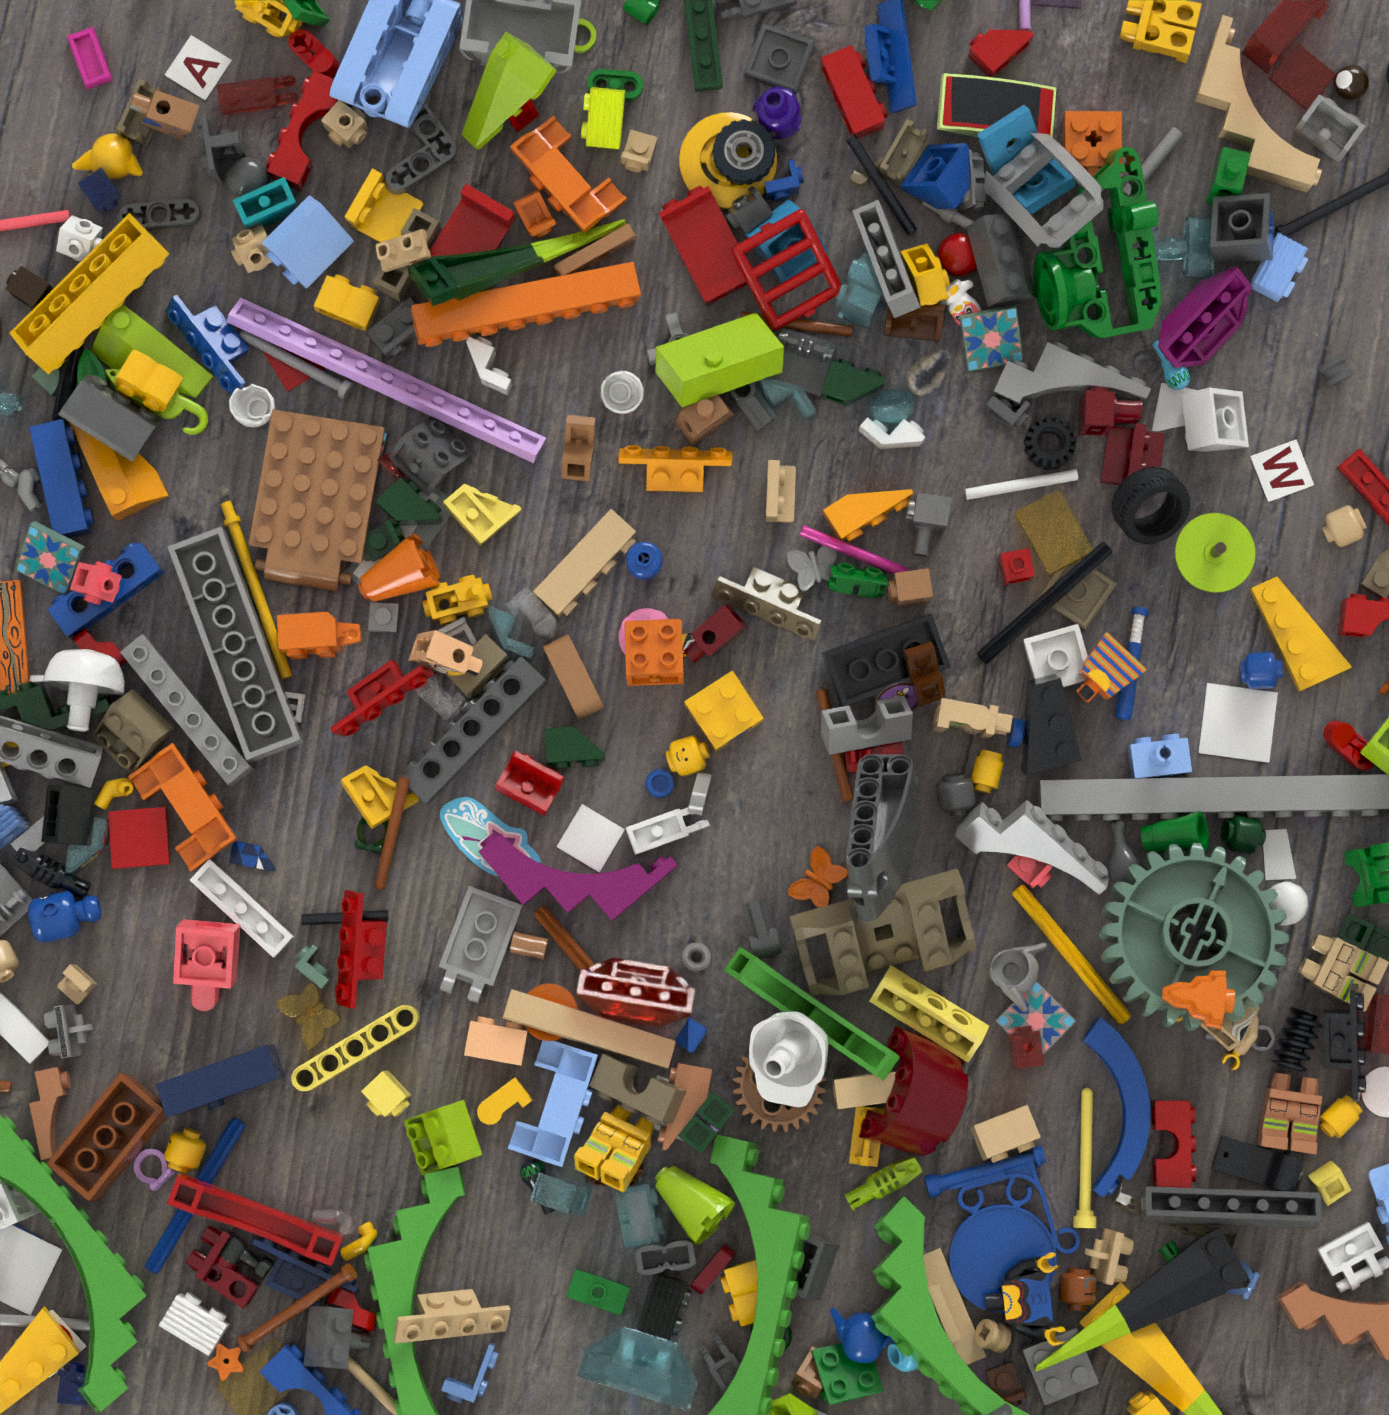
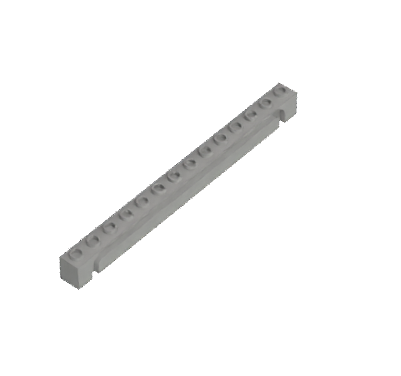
[1037,774,1389,822]

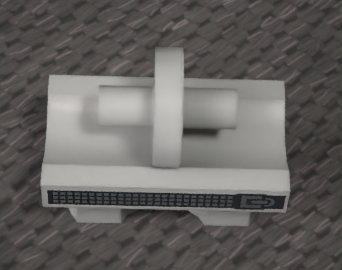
[44,1004,93,1058]

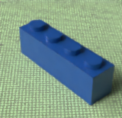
[29,419,95,538]

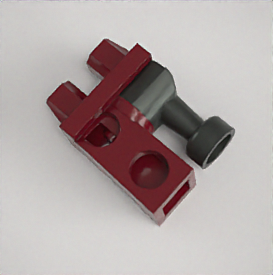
[185,1226,274,1309]

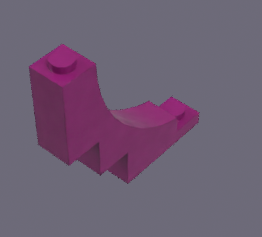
[478,833,678,921]

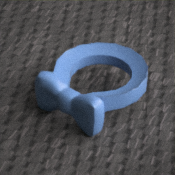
[1227,1260,1261,1300]

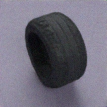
[1111,466,1191,544]

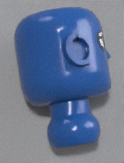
[28,891,102,943]

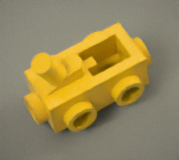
[235,0,302,38]
[422,575,493,625]

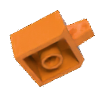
[1061,111,1122,176]
[277,612,362,660]

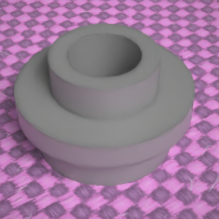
[682,943,711,971]

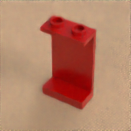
[429,184,516,257]
[659,186,748,306]

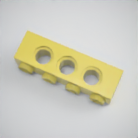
[869,965,989,1062]

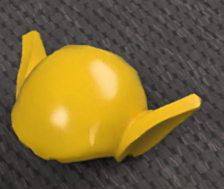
[72,133,143,180]

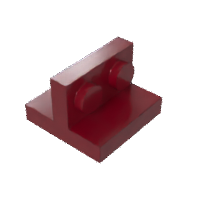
[1100,423,1165,485]

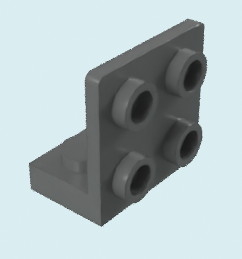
[388,416,473,496]

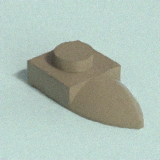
[1359,549,1389,598]

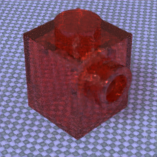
[1008,1025,1044,1069]

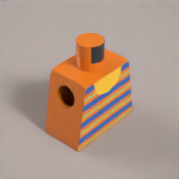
[1076,632,1147,703]

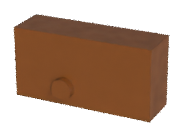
[46,1072,167,1202]

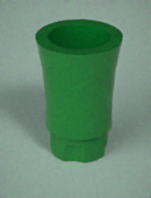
[1141,811,1209,853]

